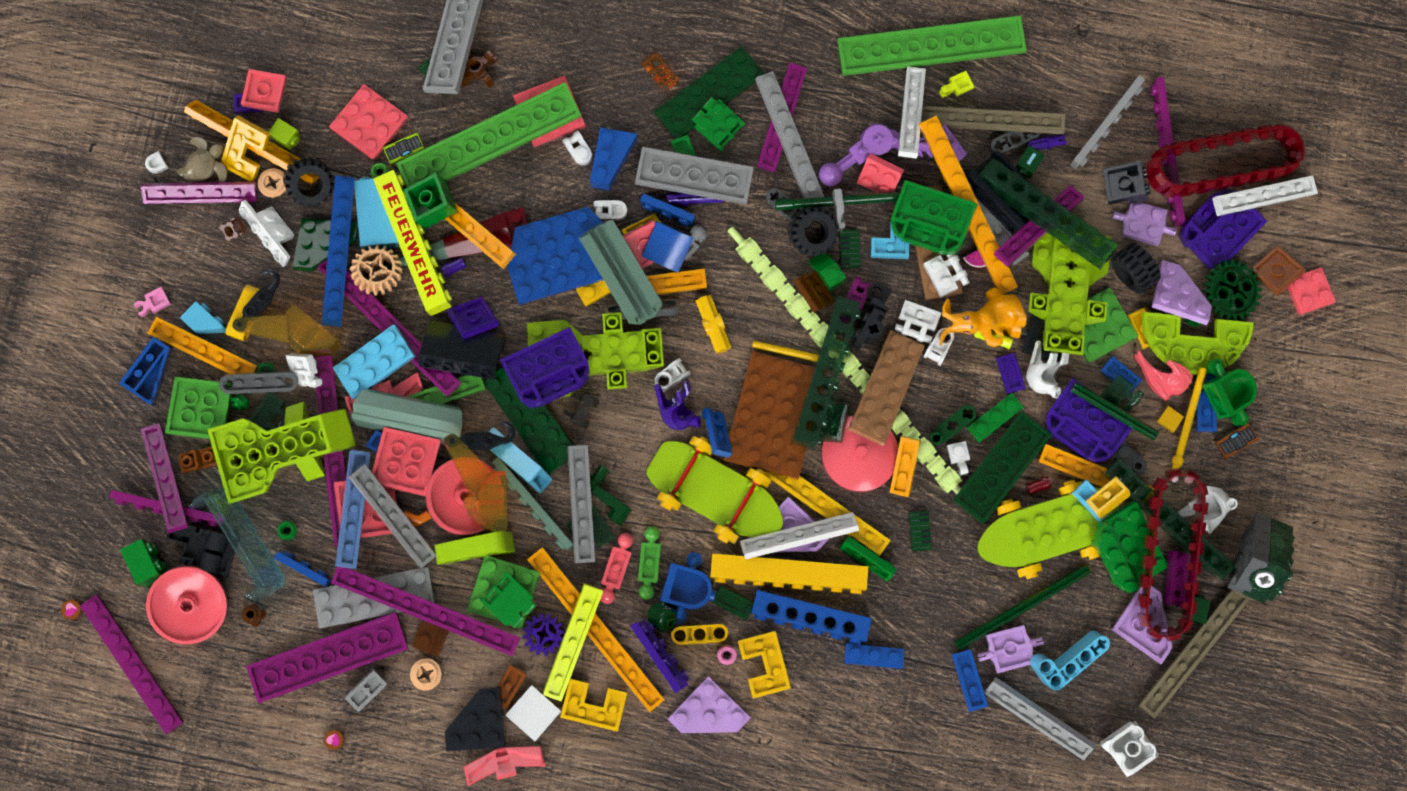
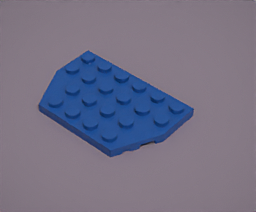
[508,207,604,305]

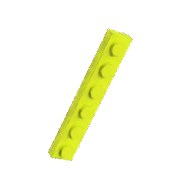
[542,583,603,701]

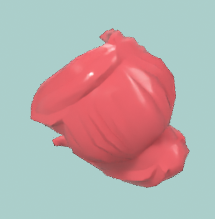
[1134,350,1193,401]

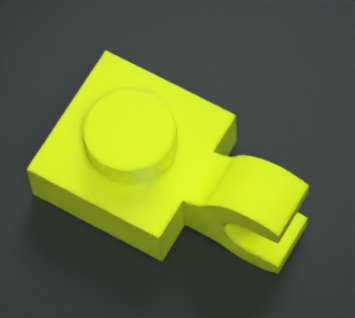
[939,71,974,98]

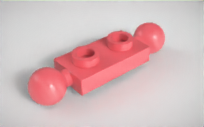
[600,533,633,604]

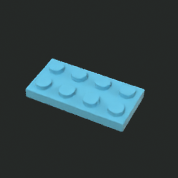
[333,324,416,400]

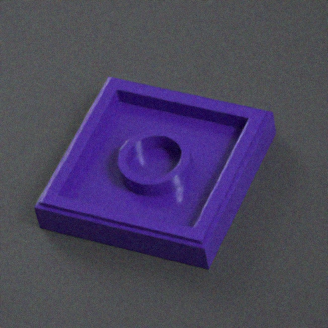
[447,296,499,339]

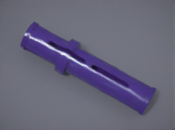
[666,193,723,206]

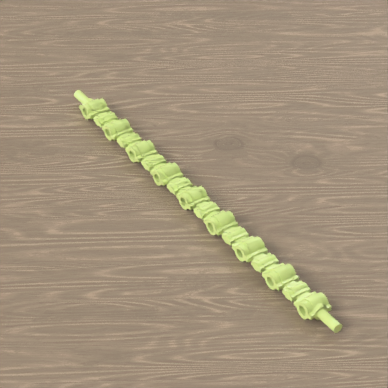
[728,227,962,495]

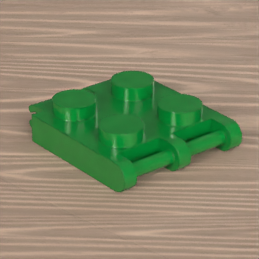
[691,97,746,152]
[480,571,537,629]

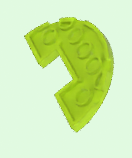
[1141,312,1254,375]

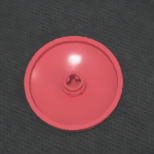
[822,416,898,492]
[426,457,504,535]
[146,566,228,644]

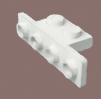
[239,200,294,267]

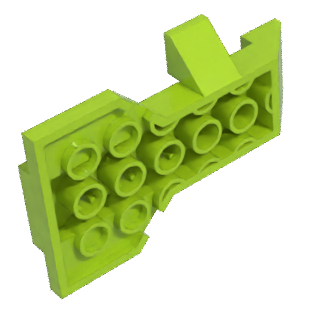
[1028,227,1111,355]
[527,312,664,397]
[208,402,357,504]

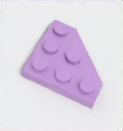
[1152,260,1212,325]
[748,497,829,552]
[1111,586,1173,664]
[668,676,751,733]

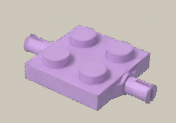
[1112,202,1177,247]
[977,625,1044,674]

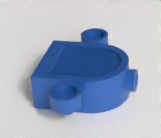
[661,552,716,625]

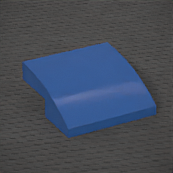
[641,221,693,272]

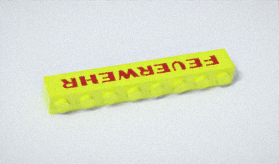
[373,170,452,316]

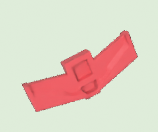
[344,372,424,415]
[463,746,546,787]

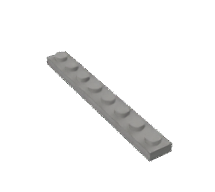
[755,71,829,211]

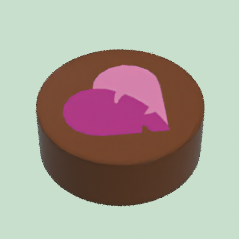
[61,600,83,620]
[324,730,345,750]

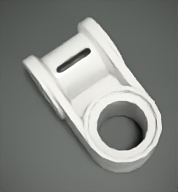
[923,328,954,366]
[655,358,691,392]

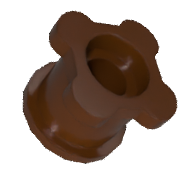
[220,217,246,241]
[241,604,266,627]

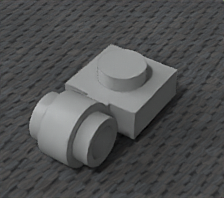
[685,225,708,261]

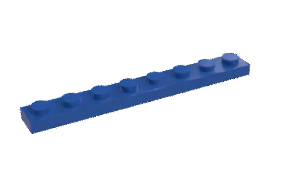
[321,175,355,328]

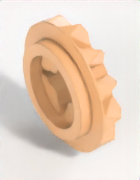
[258,168,286,198]
[410,659,442,690]

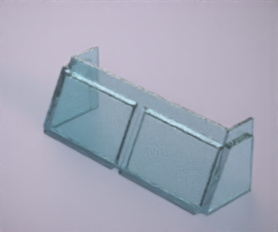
[188,488,286,602]

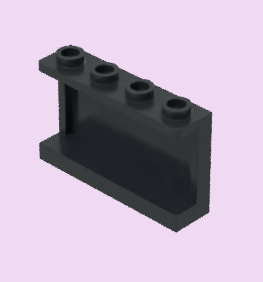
[966,150,1049,235]
[419,320,505,380]

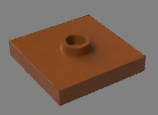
[1252,246,1306,296]

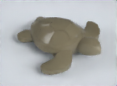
[177,137,228,183]

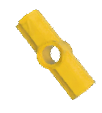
[695,295,731,354]

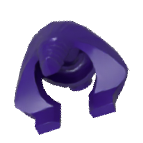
[654,380,701,430]

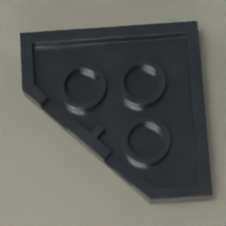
[445,686,506,752]

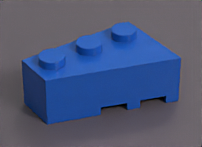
[590,127,638,191]
[119,336,173,407]

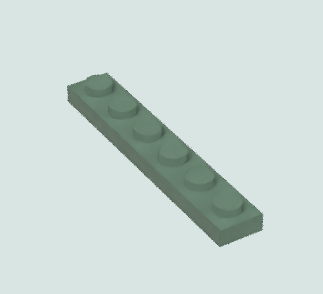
[492,457,574,551]

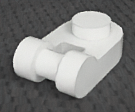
[562,130,592,165]
[593,200,627,221]

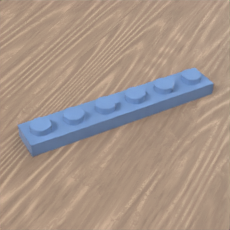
[335,450,370,569]

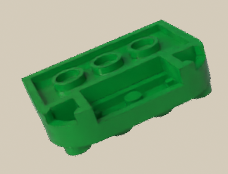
[891,180,978,255]
[1091,500,1167,593]

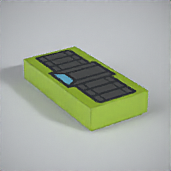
[383,132,425,166]

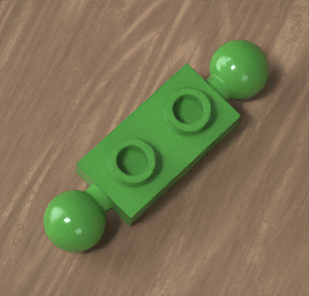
[638,526,661,600]

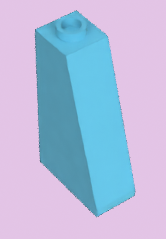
[354,177,400,251]
[488,427,553,494]

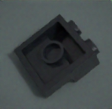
[1103,161,1151,205]

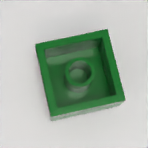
[404,173,458,229]
[120,539,168,588]

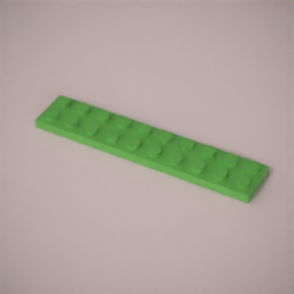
[837,16,1027,76]
[396,82,582,188]

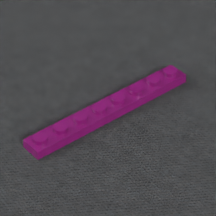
[1150,77,1185,227]
[80,594,184,734]

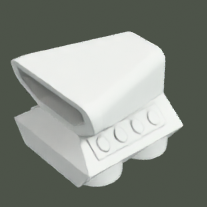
[1100,721,1159,777]

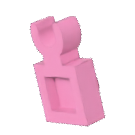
[134,287,172,317]

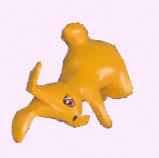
[939,287,1027,347]

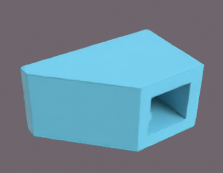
[180,301,226,334]

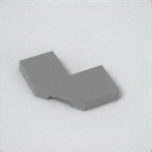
[832,189,845,231]

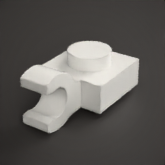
[946,441,970,477]

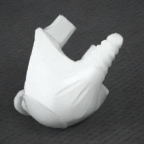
[1026,341,1069,399]
[1177,486,1238,534]

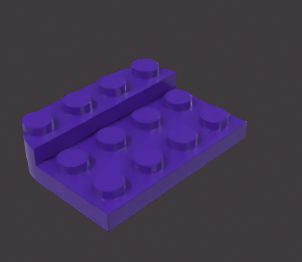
[1178,189,1267,269]
[500,327,589,408]
[1045,378,1133,464]
[630,619,690,694]

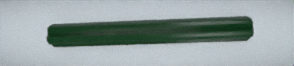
[1071,383,1159,440]

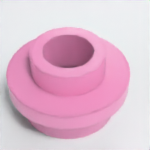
[717,645,737,665]

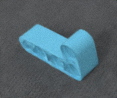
[1030,631,1110,691]

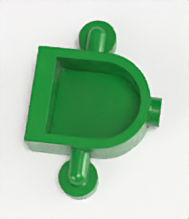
[1202,359,1257,426]

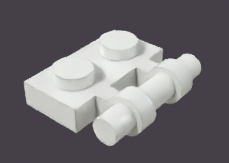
[923,254,970,298]
[894,300,941,343]
[285,353,322,388]

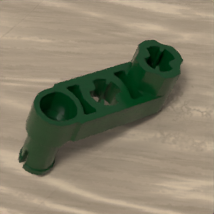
[929,405,977,445]
[590,464,632,526]

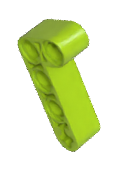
[434,531,515,565]

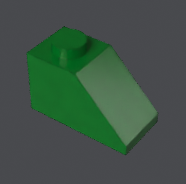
[808,253,846,292]

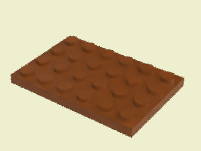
[723,351,826,480]

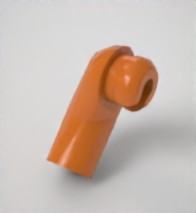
[403,510,432,527]

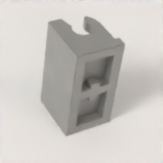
[345,668,387,712]

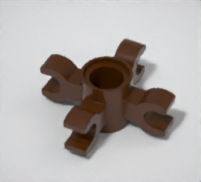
[461,49,498,88]

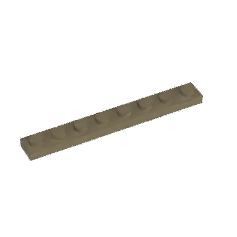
[921,106,1065,134]
[1138,589,1251,719]

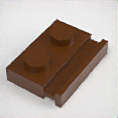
[793,270,835,313]
[411,620,449,657]

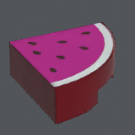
[962,250,986,269]

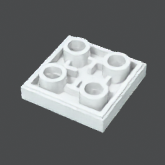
[505,685,561,741]

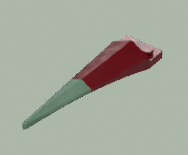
[384,207,529,269]

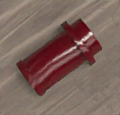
[1026,476,1052,496]

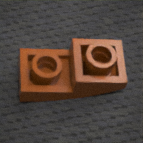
[178,446,217,473]

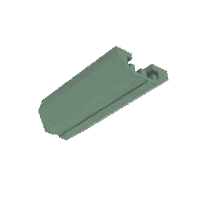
[579,220,662,325]
[351,389,462,444]

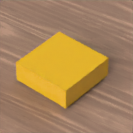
[1157,406,1184,433]

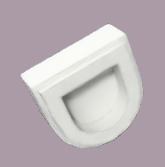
[145,151,169,174]

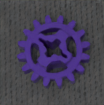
[522,613,565,656]

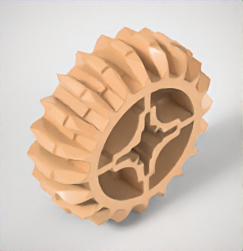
[350,245,403,296]

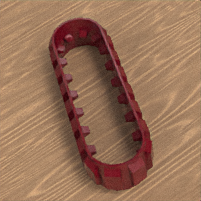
[1146,124,1305,198]
[1137,468,1209,641]

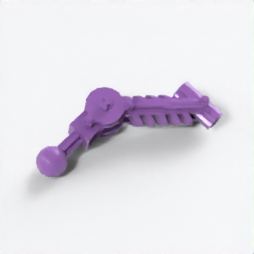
[819,124,967,186]

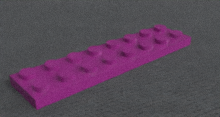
[246,612,409,704]

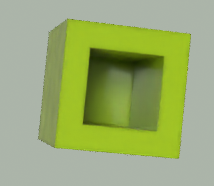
[269,118,301,150]

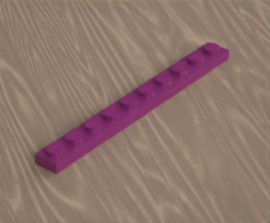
[318,260,461,398]
[313,355,346,547]
[331,567,520,656]

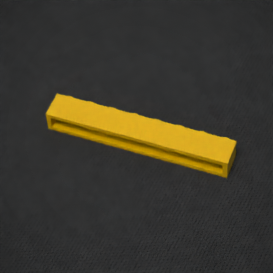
[710,554,868,594]

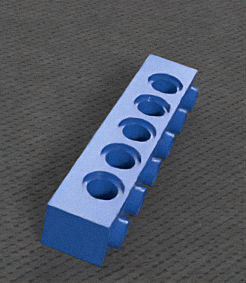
[751,590,872,645]

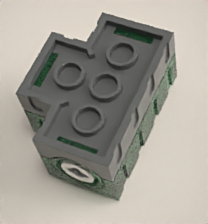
[1227,512,1295,603]

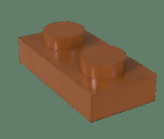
[497,665,527,709]

